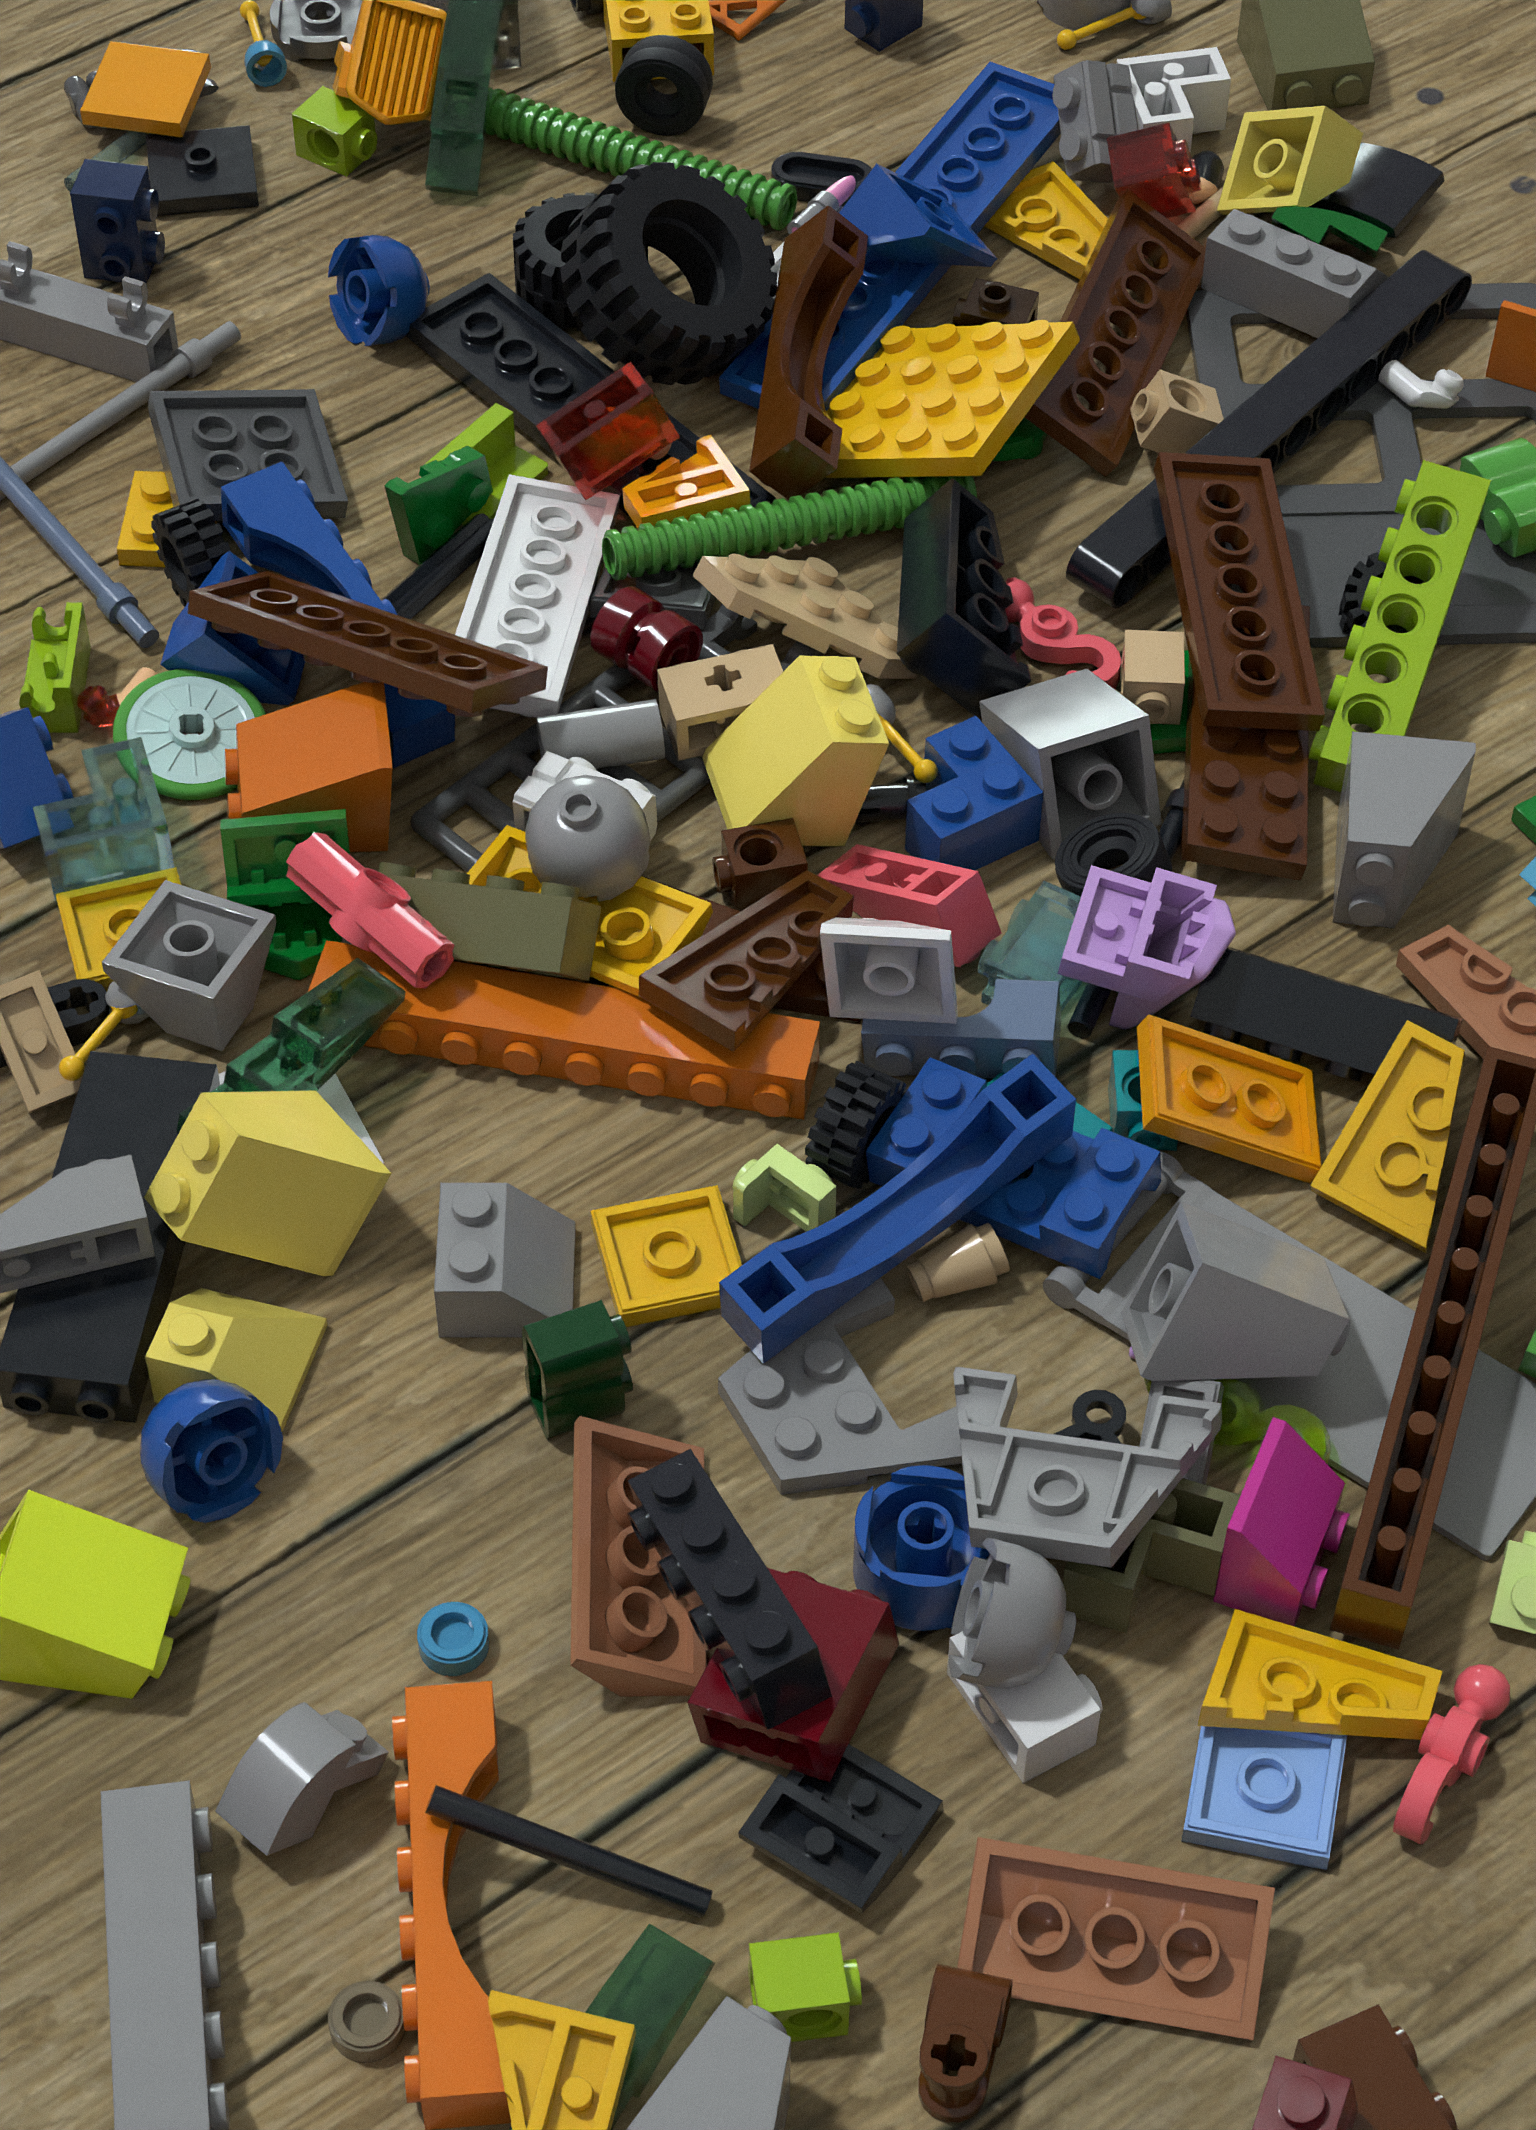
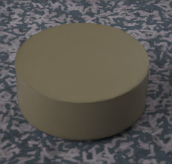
[328,1981,405,2063]

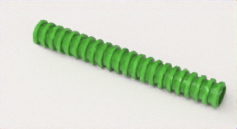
[466,84,797,231]
[602,476,977,581]

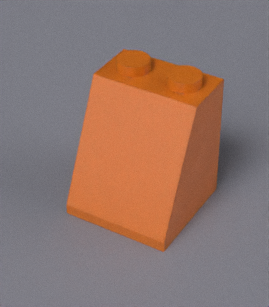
[225,682,393,852]

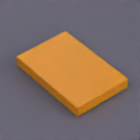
[1137,1014,1321,1184]

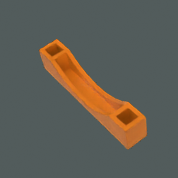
[392,1681,511,2130]

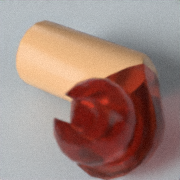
[77,667,158,727]

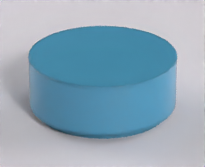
[417,1602,489,1676]

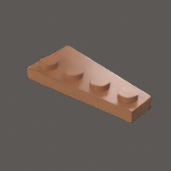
[1396,925,1536,1059]

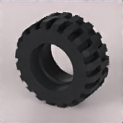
[561,162,777,385]

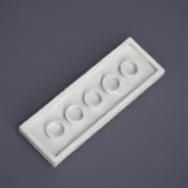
[455,474,620,717]

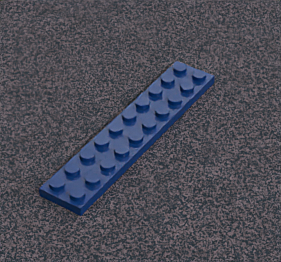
[719,61,1061,411]

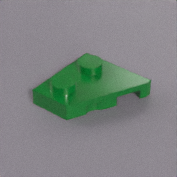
[384,446,493,565]

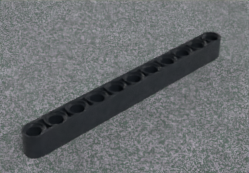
[1066,250,1472,609]

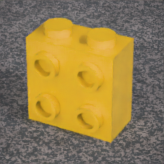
[603,0,714,82]

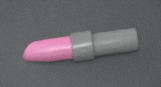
[787,175,856,235]

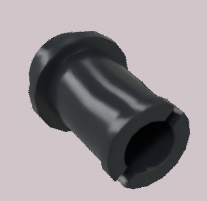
[855,776,926,824]

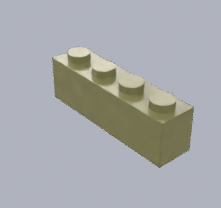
[341,862,601,981]

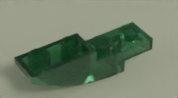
[425,0,504,196]

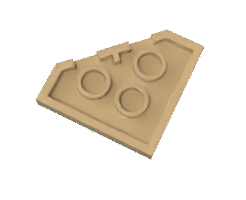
[693,554,918,679]

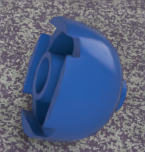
[328,235,430,346]
[140,1379,283,1523]

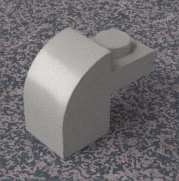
[215,1702,389,1856]

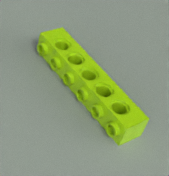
[1308,460,1491,792]

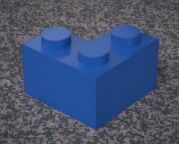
[0,707,75,848]
[905,716,1043,870]

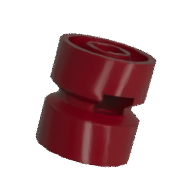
[590,586,703,692]

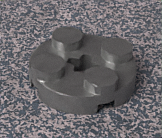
[270,0,362,61]

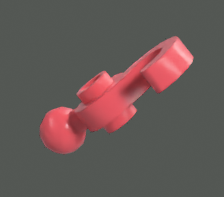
[1005,577,1121,689]
[1393,1664,1510,1845]

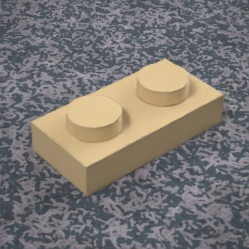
[0,970,83,1114]

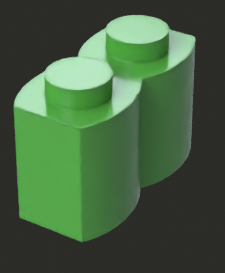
[1460,438,1536,557]

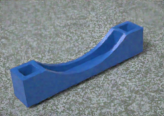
[221,461,455,769]
[719,1054,1076,1364]

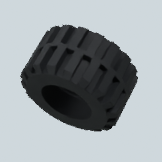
[513,192,648,331]

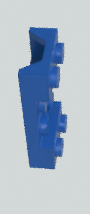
[866,1057,1161,1279]

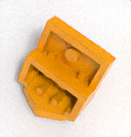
[332,0,450,125]

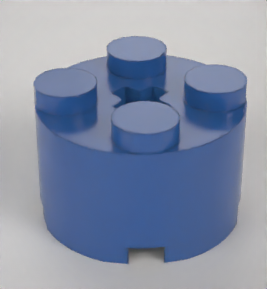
[853,1465,990,1631]

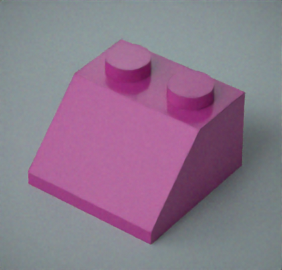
[1213,1417,1350,1627]

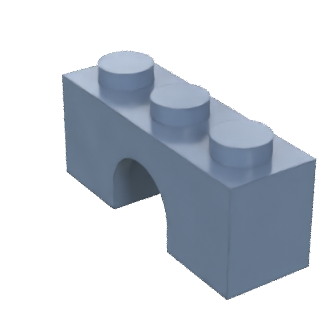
[861,979,1061,1078]

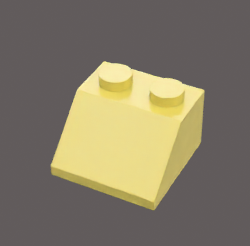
[1217,106,1363,215]

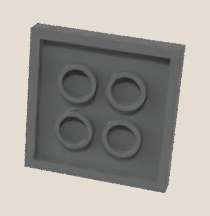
[148,389,348,521]

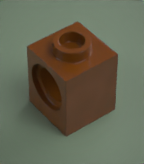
[712,818,808,911]

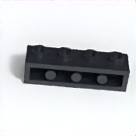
[1190,947,1463,1082]
[627,1449,832,1730]

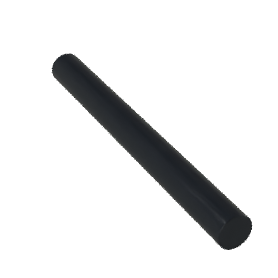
[425,1785,712,1919]

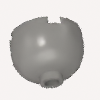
[525,775,651,902]
[949,1538,1076,1688]

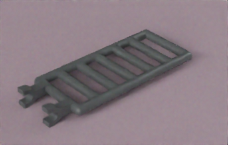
[410,604,824,873]

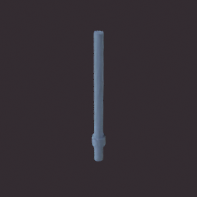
[0,456,159,648]

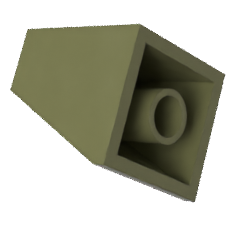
[1237,0,1375,111]

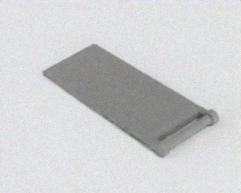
[1043,1152,1536,1561]

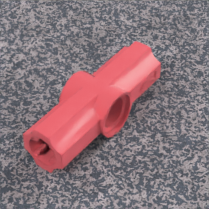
[286,832,455,989]

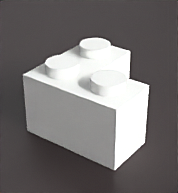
[1116,47,1231,175]

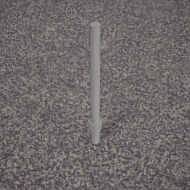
[0,321,241,501]

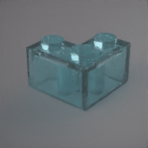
[33,737,174,900]

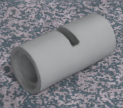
[536,699,665,769]

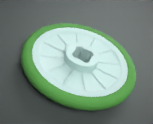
[113,669,266,800]

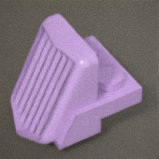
[1057,865,1236,1029]

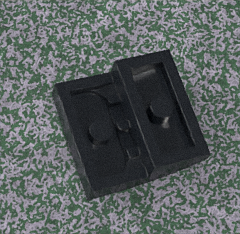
[1309,142,1445,238]
[738,1744,944,1913]

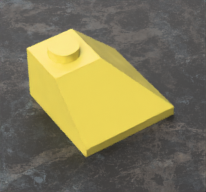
[145,1288,328,1432]

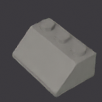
[1201,209,1389,338]

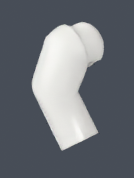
[1379,360,1464,409]

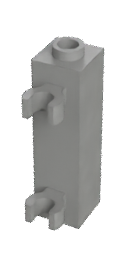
[0,241,178,382]

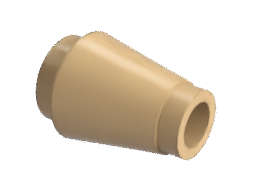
[906,1223,1010,1303]

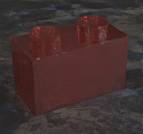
[1106,123,1202,218]
[536,362,680,500]

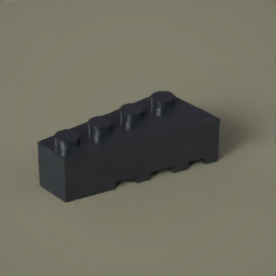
[896,478,1031,722]

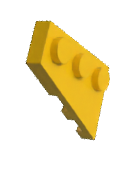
[985,161,1108,279]
[1310,1020,1465,1253]
[1197,1609,1443,1740]

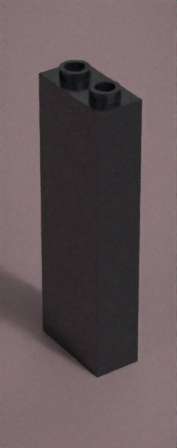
[0,1051,221,1423]

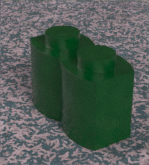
[522,1300,633,1439]

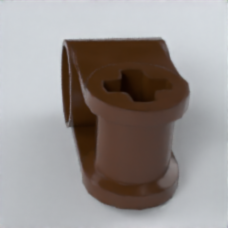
[918,1964,1013,2123]

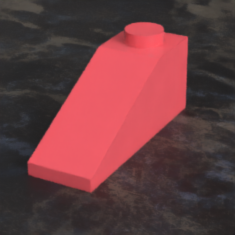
[817,844,1002,967]

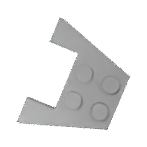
[718,1277,962,1495]
[953,1367,1222,1568]

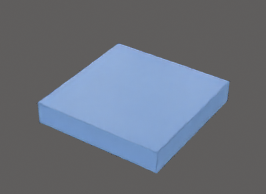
[1181,1726,1347,1870]

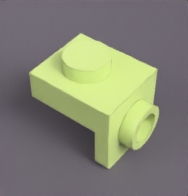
[732,1144,836,1232]
[1489,1530,1536,1635]

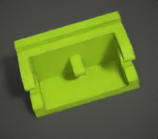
[19,602,91,733]

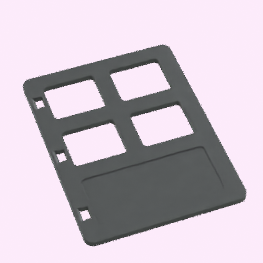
[1186,283,1536,648]

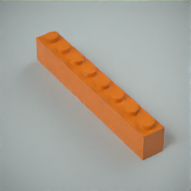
[306,940,820,1120]

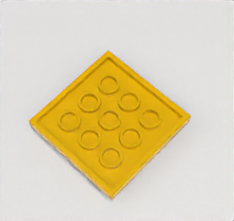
[826,320,1080,478]

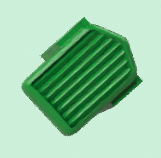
[220,809,350,980]

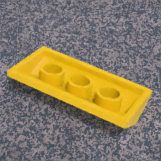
[467,825,713,997]

